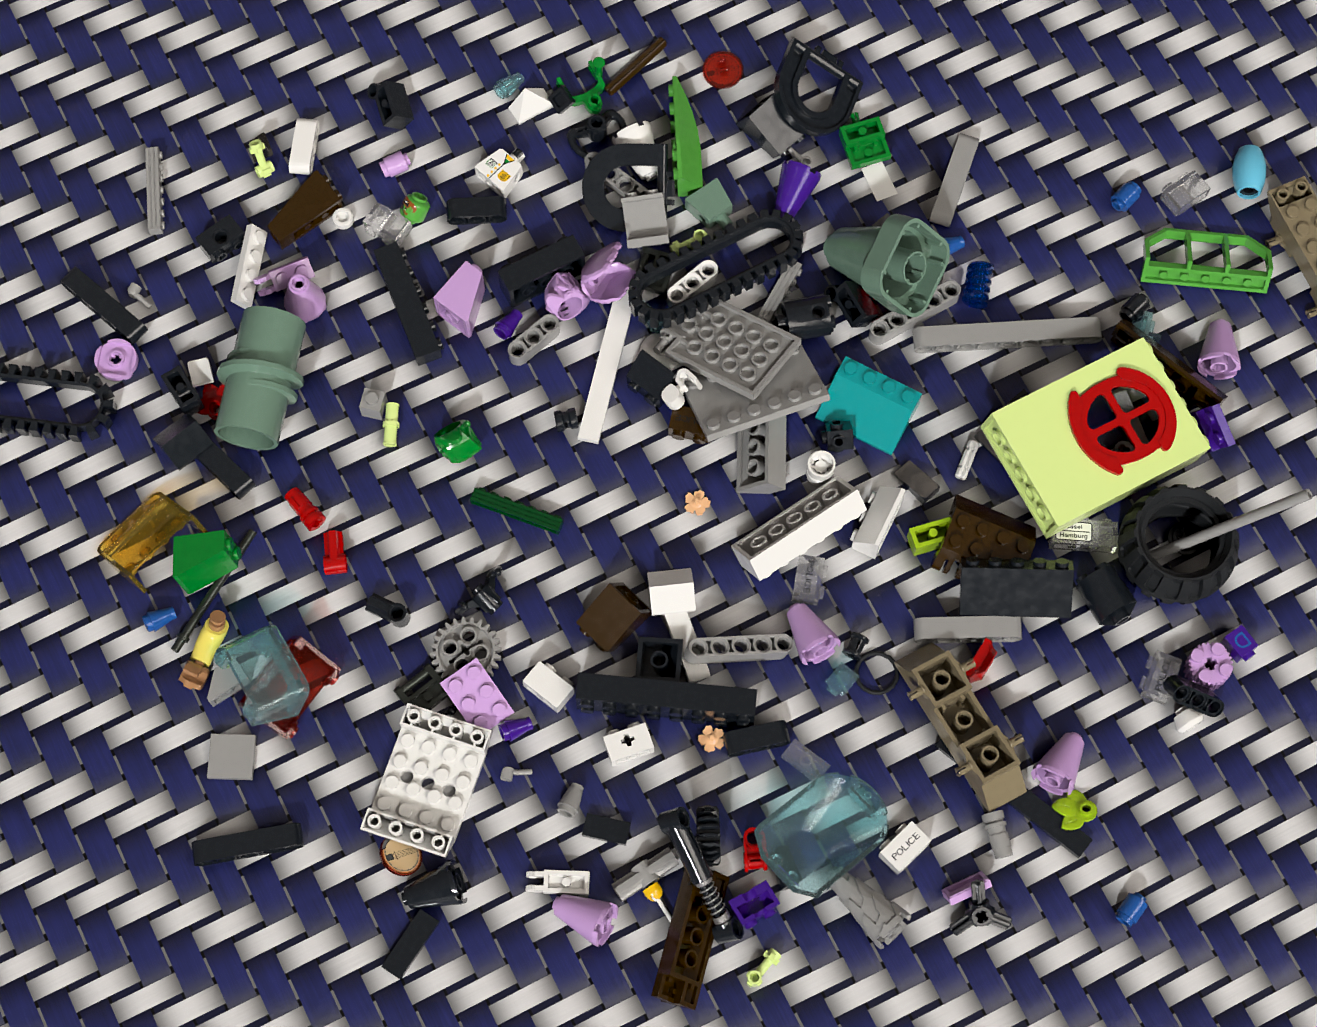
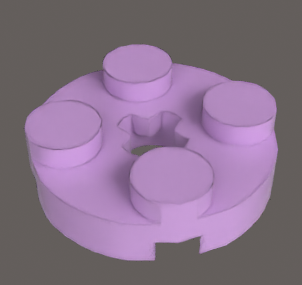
[94,339,138,381]

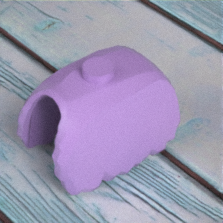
[581,242,636,304]

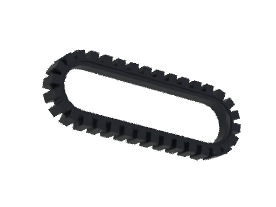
[628,209,803,328]

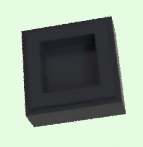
[548,85,576,114]

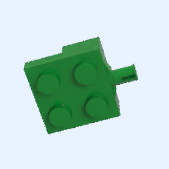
[839,112,891,170]

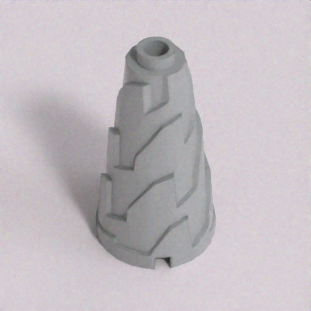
[827,868,911,949]

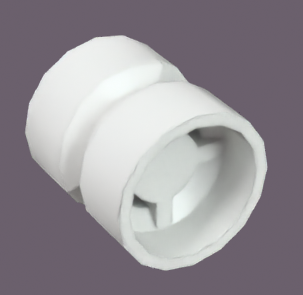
[806,450,836,487]

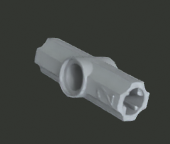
[611,847,679,902]

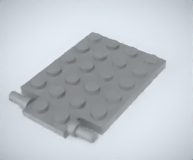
[653,299,801,401]

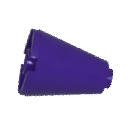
[775,160,822,218]

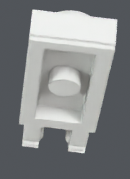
[525,870,590,895]

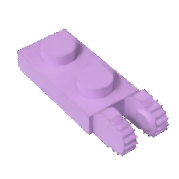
[253,256,315,297]

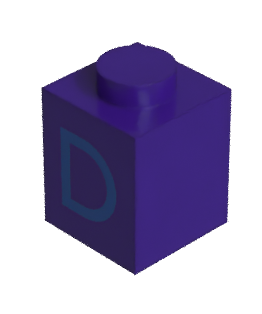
[1220,625,1259,663]

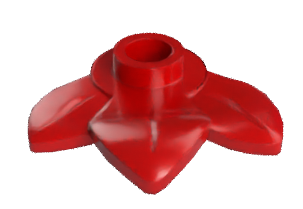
[198,383,225,420]

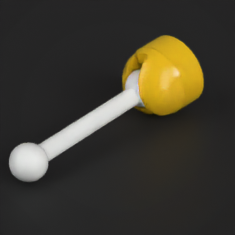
[642,882,672,923]

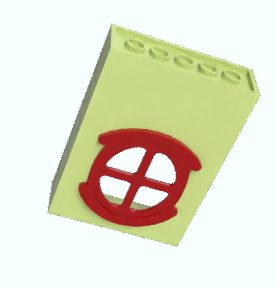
[981,337,1211,539]

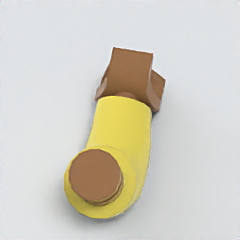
[178,610,229,690]

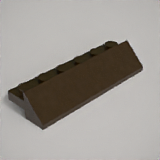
[1111,319,1228,409]
[651,870,730,1010]

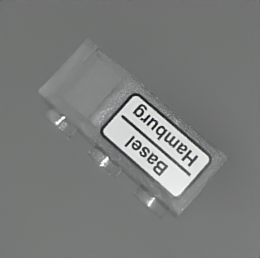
[1048,517,1118,553]

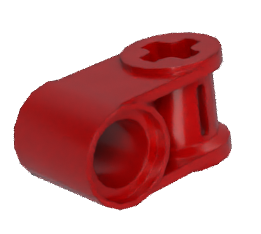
[743,827,768,872]

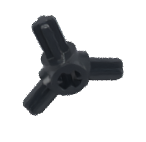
[949,879,1012,936]

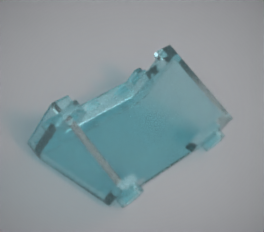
[214,625,309,726]

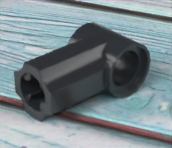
[365,593,410,628]

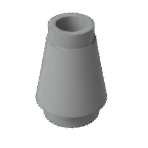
[557,783,584,818]

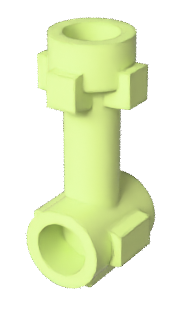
[249,139,275,178]
[669,229,708,256]
[746,948,781,988]

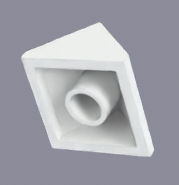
[647,568,696,616]

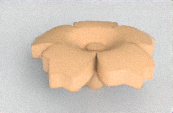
[685,490,711,516]
[698,725,724,753]

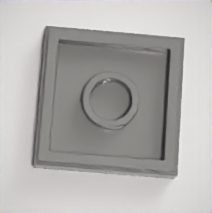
[207,734,257,780]

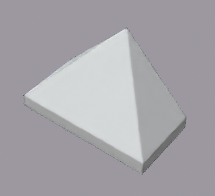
[508,88,553,125]

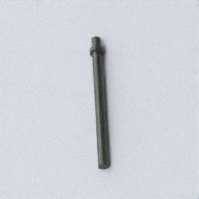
[171,529,257,653]

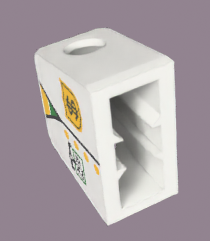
[475,148,525,198]

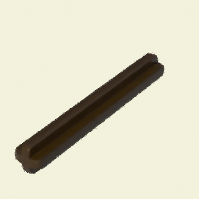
[605,37,667,96]

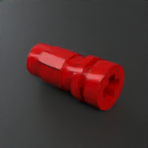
[284,487,326,531]

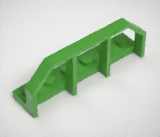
[1140,228,1273,293]

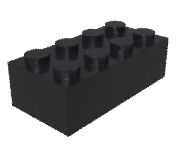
[498,235,585,308]

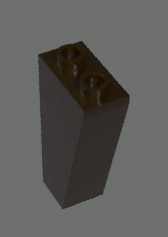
[267,170,343,250]

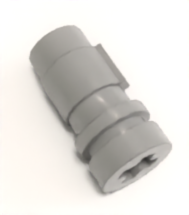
[981,810,1013,859]

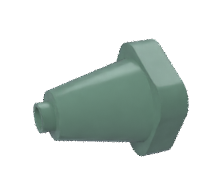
[823,214,950,317]

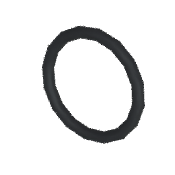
[854,651,899,695]

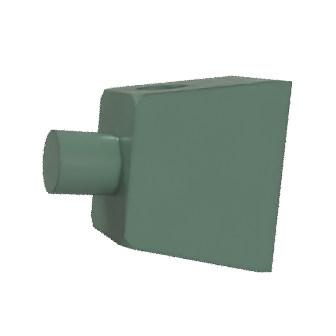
[685,178,733,231]

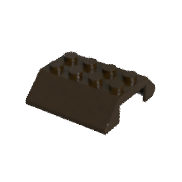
[930,494,1036,579]

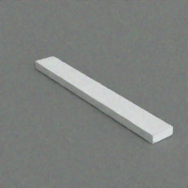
[577,289,632,444]

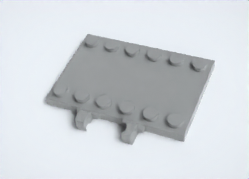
[684,345,830,442]

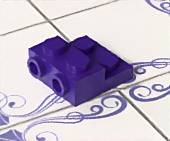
[1190,403,1236,454]

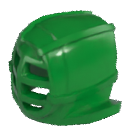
[434,419,482,463]

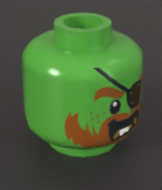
[400,192,430,224]

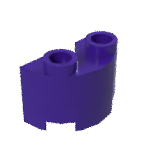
[728,880,780,930]

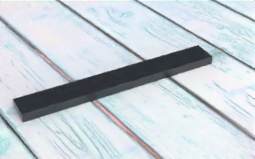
[935,738,1093,859]

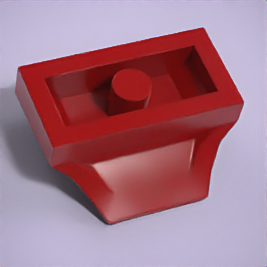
[966,638,997,684]

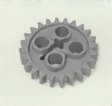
[430,617,502,680]

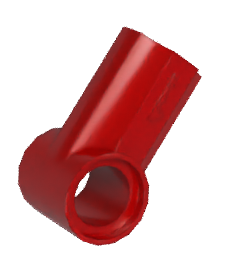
[323,530,348,575]

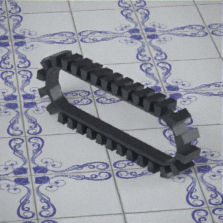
[0,363,117,442]

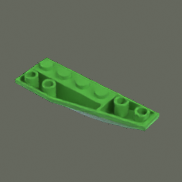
[668,76,703,197]

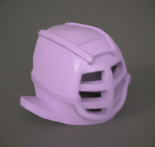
[544,272,590,321]

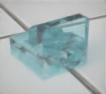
[1139,311,1162,344]
[824,662,860,697]

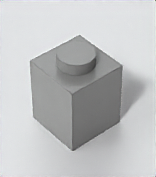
[359,388,388,421]

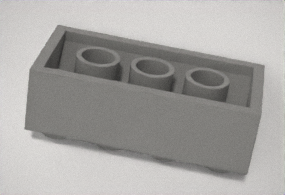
[736,415,786,494]

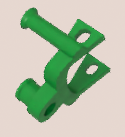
[556,57,605,114]

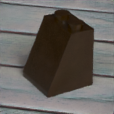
[576,582,652,652]

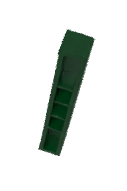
[470,487,563,535]

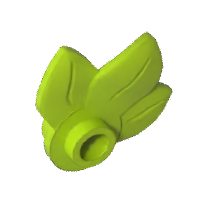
[1052,790,1097,830]

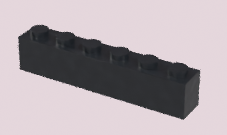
[373,241,444,366]

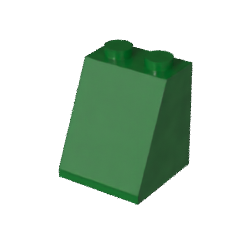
[173,530,241,594]

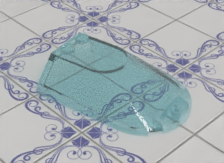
[754,772,889,898]

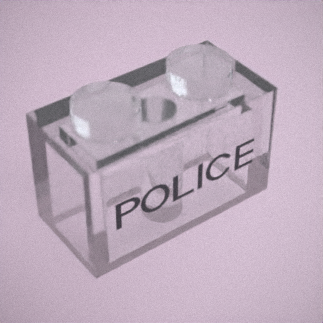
[792,555,828,606]
[1138,650,1182,705]

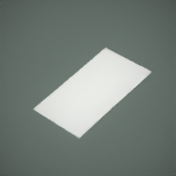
[861,162,898,201]

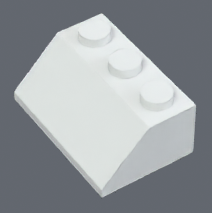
[850,486,906,559]

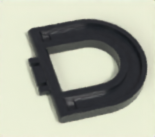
[774,37,863,137]
[582,143,675,232]

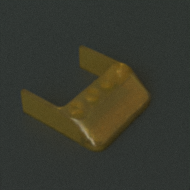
[97,492,208,594]

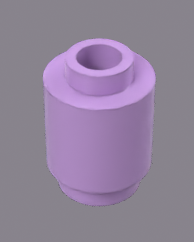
[379,151,411,178]

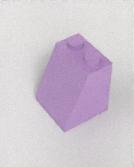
[433,261,485,338]

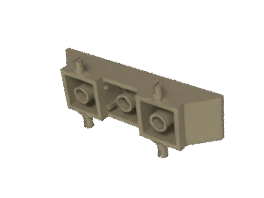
[1265,176,1317,319]
[894,642,1027,813]

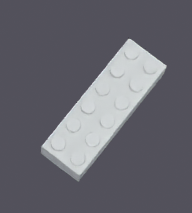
[731,476,867,581]

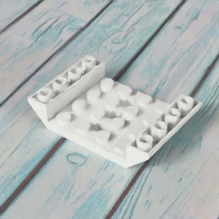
[360,703,492,858]

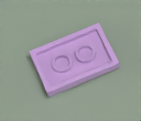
[440,658,514,730]

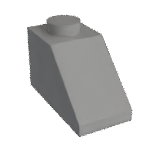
[207,656,250,707]

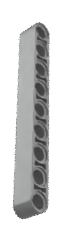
[912,317,1102,353]

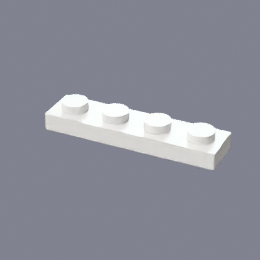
[231,224,267,309]

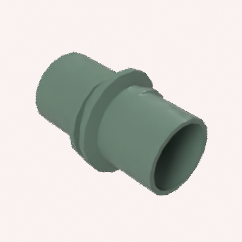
[214,306,306,450]

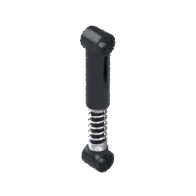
[658,806,744,944]

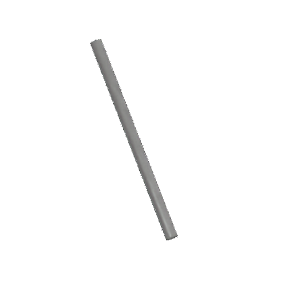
[1150,489,1313,560]

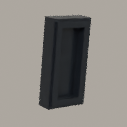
[582,813,631,846]

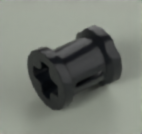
[842,632,869,661]

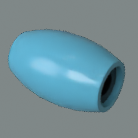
[1232,145,1266,199]

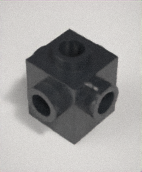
[821,420,854,452]

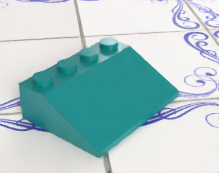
[815,356,922,456]

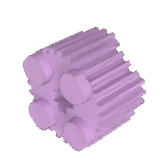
[1183,642,1233,691]

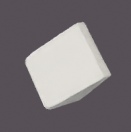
[187,357,214,387]

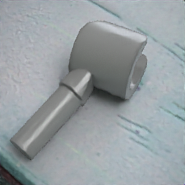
[787,146,811,164]
[128,283,152,309]
[500,767,532,782]

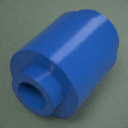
[1111,181,1141,212]
[1115,892,1148,927]

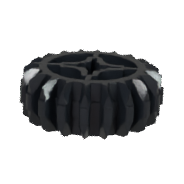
[696,805,721,867]

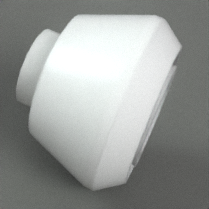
[1174,706,1203,734]

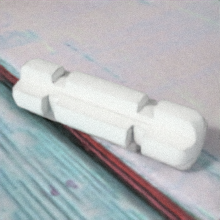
[955,440,979,480]

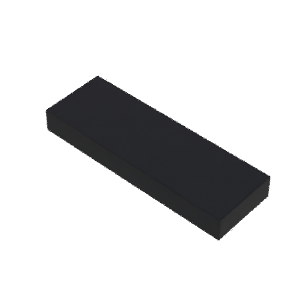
[381,909,440,980]

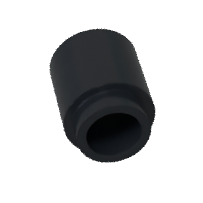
[1119,293,1150,323]

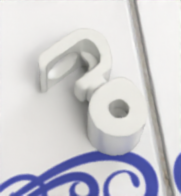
[661,368,702,410]

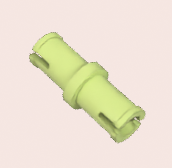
[382,402,400,447]

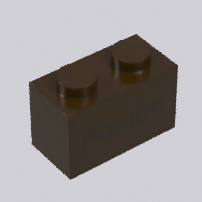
[668,406,711,444]

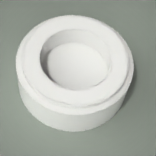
[332,208,354,229]

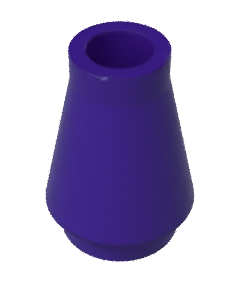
[493,309,523,340]
[498,717,533,742]

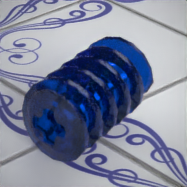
[962,261,994,309]

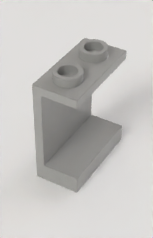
[621,189,670,249]

